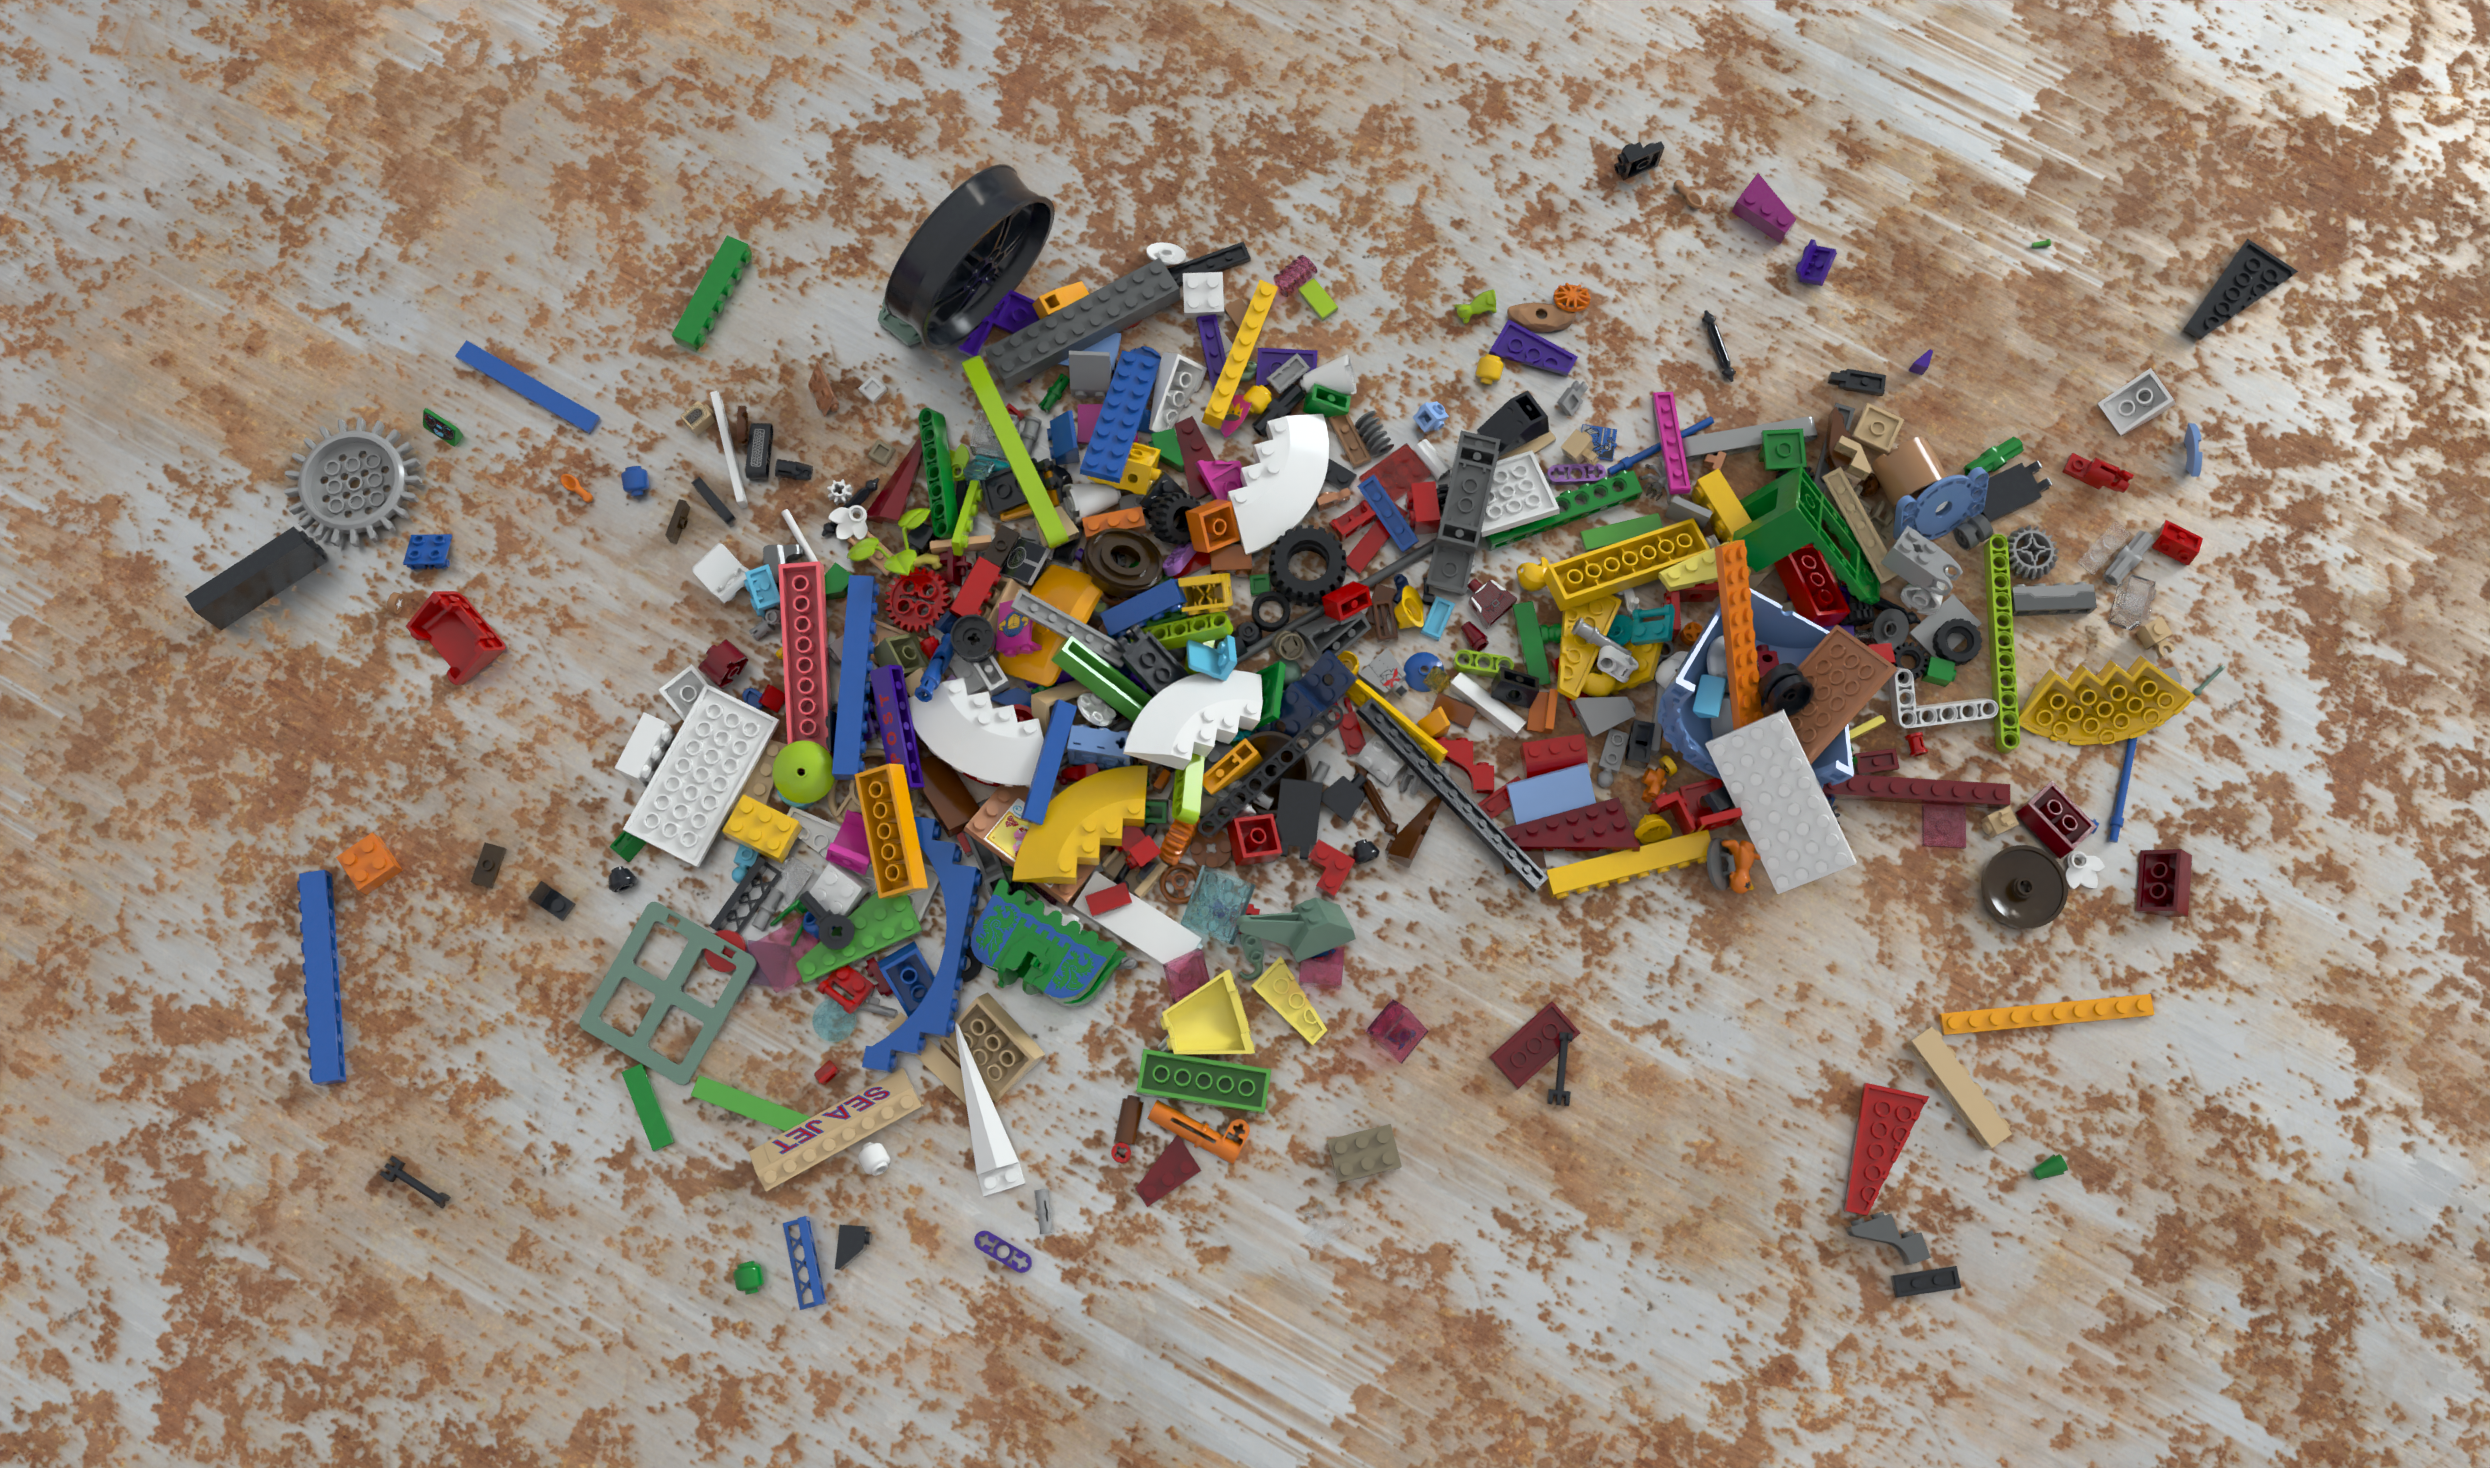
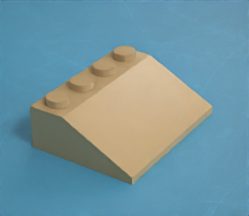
[938,992,1045,1103]

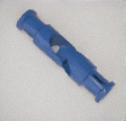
[914,633,954,702]

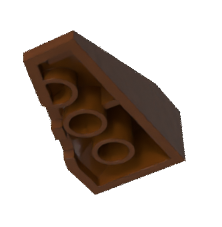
[1385,795,1442,868]

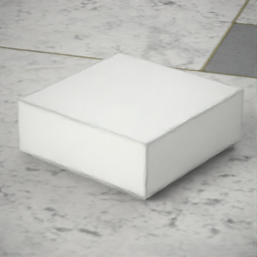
[858,375,887,404]

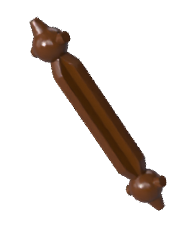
[1354,765,1399,837]

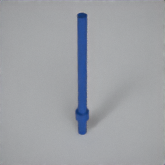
[1607,416,1714,476]
[2109,737,2138,843]

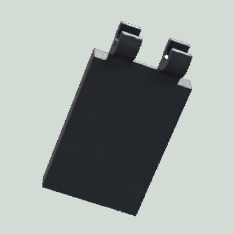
[979,458,1060,517]
[1974,460,2053,522]
[1112,623,1190,696]
[1276,777,1323,860]

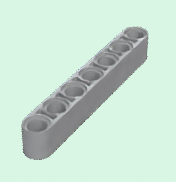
[1682,416,1818,462]

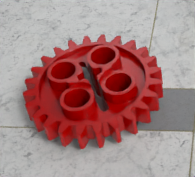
[884,567,951,633]

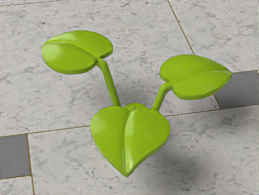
[847,508,931,576]

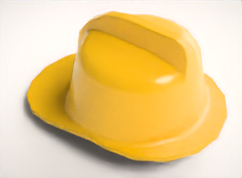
[1394,585,1424,629]
[1634,814,1672,845]

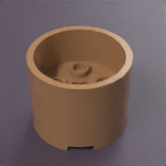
[1871,436,1948,509]

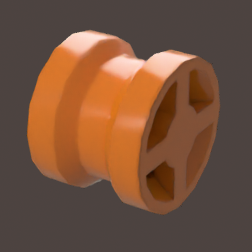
[1680,622,1703,646]

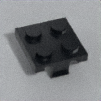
[1139,472,1187,522]

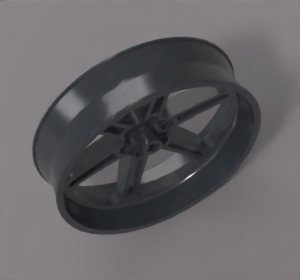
[885,164,1055,350]

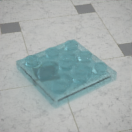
[1180,865,1256,945]

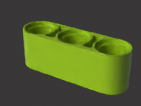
[1453,650,1514,678]

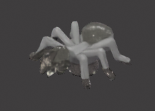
[1638,455,1692,505]

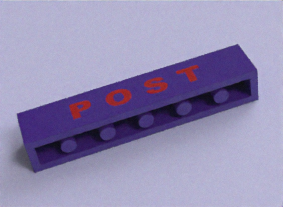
[870,665,925,792]

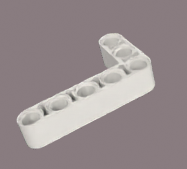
[1889,667,1999,728]

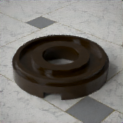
[1081,528,1164,598]

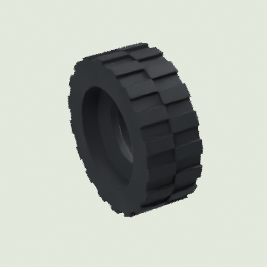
[1932,618,1982,666]

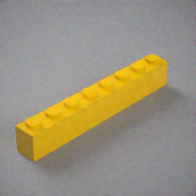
[1201,280,1278,430]
[1545,830,1711,900]

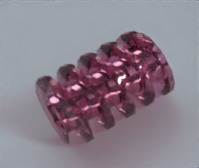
[1273,255,1318,297]

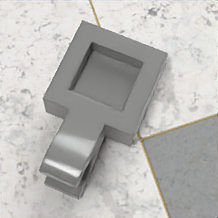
[1557,380,1588,416]

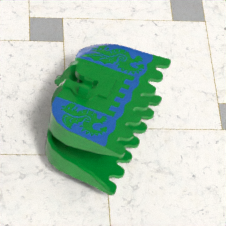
[971,879,1127,1007]

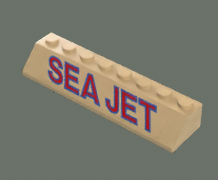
[749,1068,923,1191]

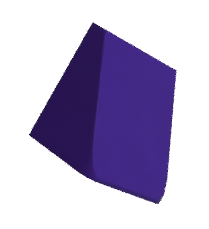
[1909,349,1933,375]

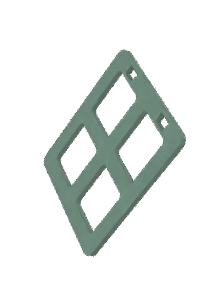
[580,902,757,1085]

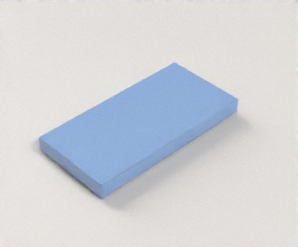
[1506,763,1596,825]

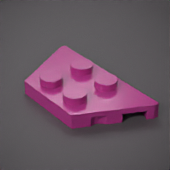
[1195,460,1243,500]

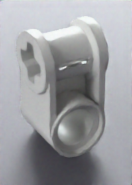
[1597,646,1639,683]

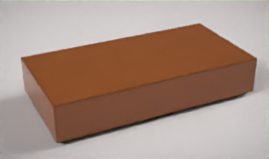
[1431,692,1477,728]

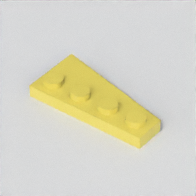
[1658,541,1751,592]

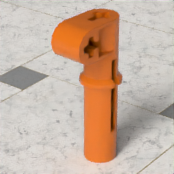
[1147,1100,1250,1165]

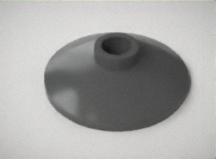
[1872,609,1909,649]

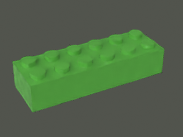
[1136,1049,1271,1115]

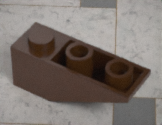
[1824,407,1852,472]

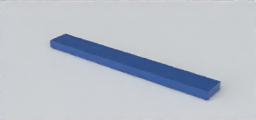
[455,340,600,434]

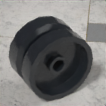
[1758,663,1814,717]

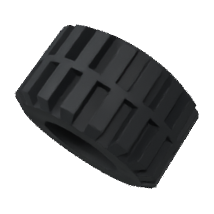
[1148,492,1201,545]

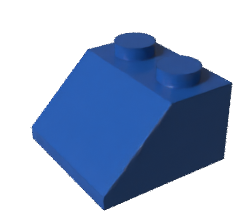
[1047,410,1080,465]

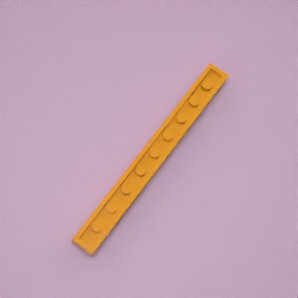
[1939,994,2155,1036]

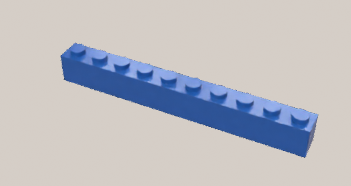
[832,575,880,780]
[297,870,346,1086]

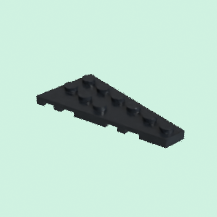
[2183,239,2298,340]

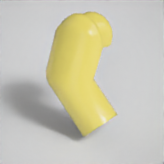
[913,553,942,570]

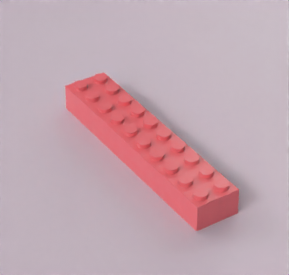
[778,561,834,772]

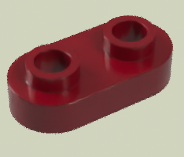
[865,957,894,997]

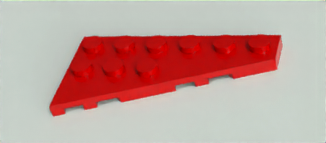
[1844,1083,1929,1216]

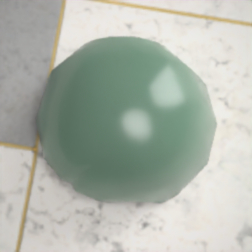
[1272,658,1303,690]

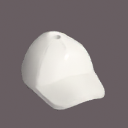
[1655,651,1688,689]

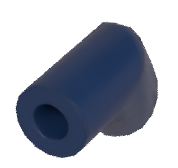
[1393,574,1409,604]

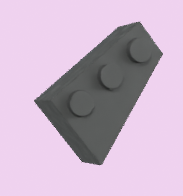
[1295,611,1372,661]

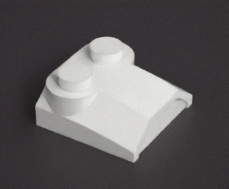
[659,664,707,721]

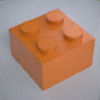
[1185,499,1240,553]
[336,833,403,895]

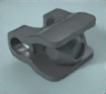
[763,544,803,592]

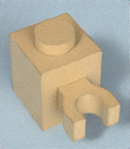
[1561,429,1599,466]
[2136,616,2175,659]
[1981,806,2019,838]

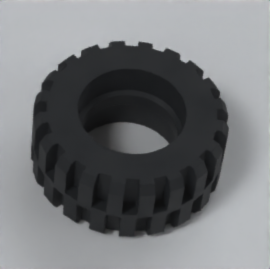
[1269,525,1347,607]

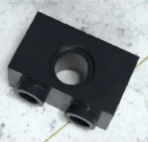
[1491,667,1539,709]

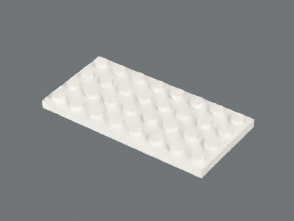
[623,684,780,868]
[1705,709,1857,894]

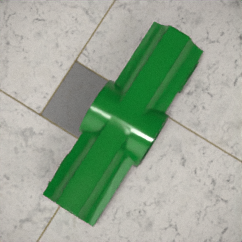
[1963,437,2024,479]

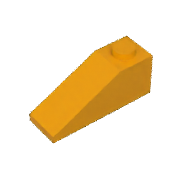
[1202,738,1263,795]

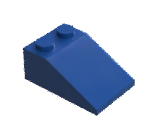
[877,941,935,1018]

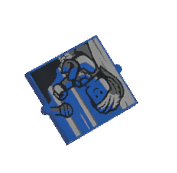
[1581,424,1617,461]

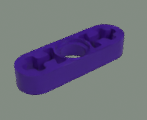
[974,1231,1032,1273]

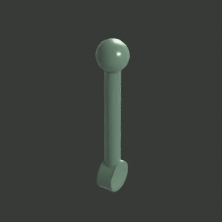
[2193,664,2226,696]

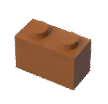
[1209,545,1252,578]

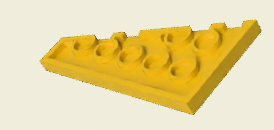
[1557,595,1622,701]

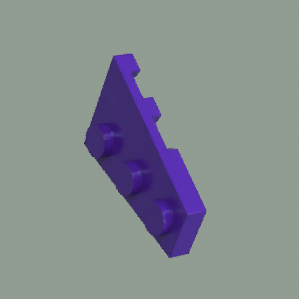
[1256,348,1318,386]

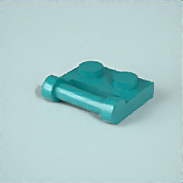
[1631,604,1675,646]

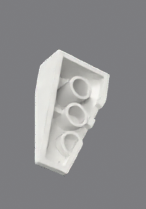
[1149,352,1207,432]

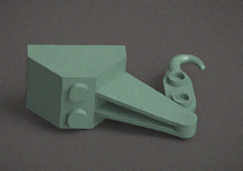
[1236,897,1356,980]

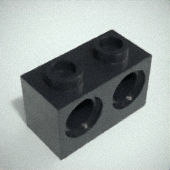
[1625,720,1655,769]

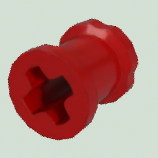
[1905,732,1928,757]
[1111,1143,1131,1164]

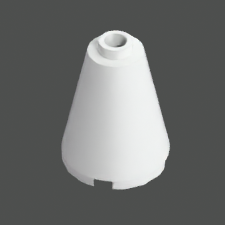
[1300,354,1357,395]
[1062,484,1121,524]
[1900,567,1948,615]

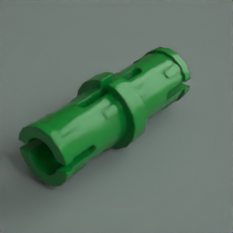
[1038,374,1070,413]

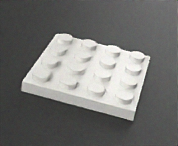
[1481,450,1560,537]

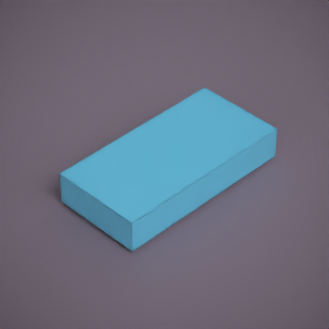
[1420,596,1455,641]

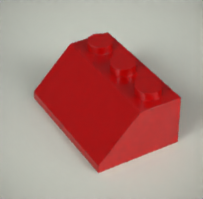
[948,556,1001,619]
[1519,734,1588,779]

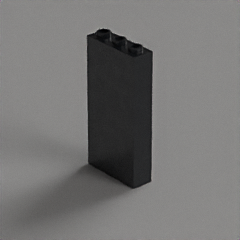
[185,526,327,630]

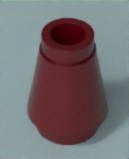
[1461,621,1489,652]

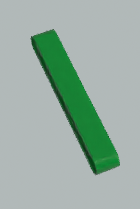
[918,408,959,539]

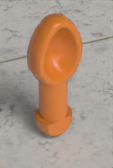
[561,474,593,503]

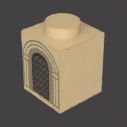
[680,401,715,437]

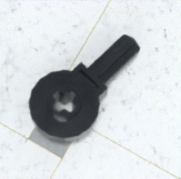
[799,891,855,950]

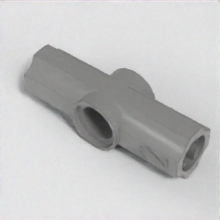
[2102,530,2154,586]

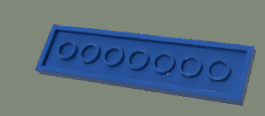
[1080,350,1161,484]

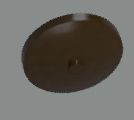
[1237,731,1312,814]
[1981,845,2068,930]

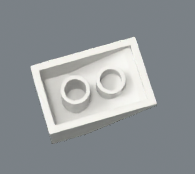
[2098,368,2176,436]

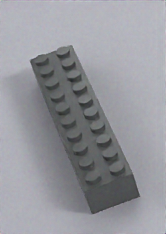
[985,258,1180,391]

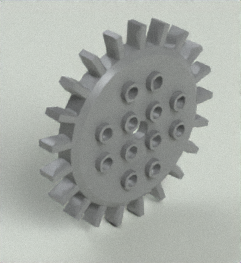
[284,417,422,547]

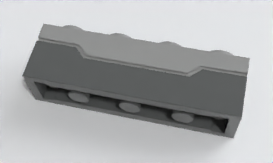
[2011,582,2097,616]

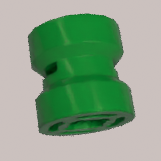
[1539,623,1562,645]

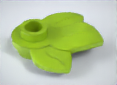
[949,444,970,482]

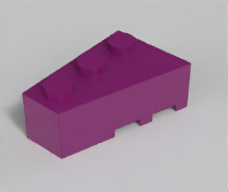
[1732,173,1796,244]

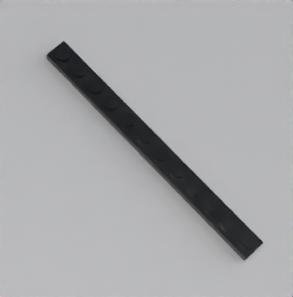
[1356,698,1549,893]

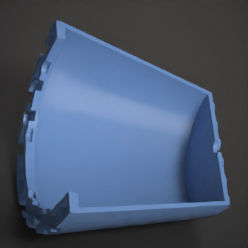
[1658,588,1854,788]

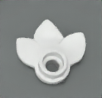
[828,505,868,540]
[2065,851,2105,889]

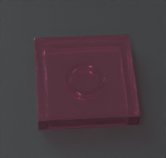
[1922,804,1966,849]
[1163,948,1210,1004]

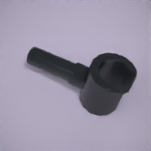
[1422,577,1435,606]

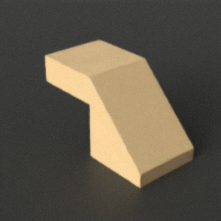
[1834,436,1871,480]

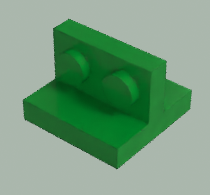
[1758,428,1807,472]

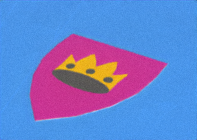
[1220,395,1252,438]

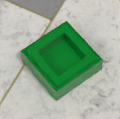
[1249,574,1271,597]

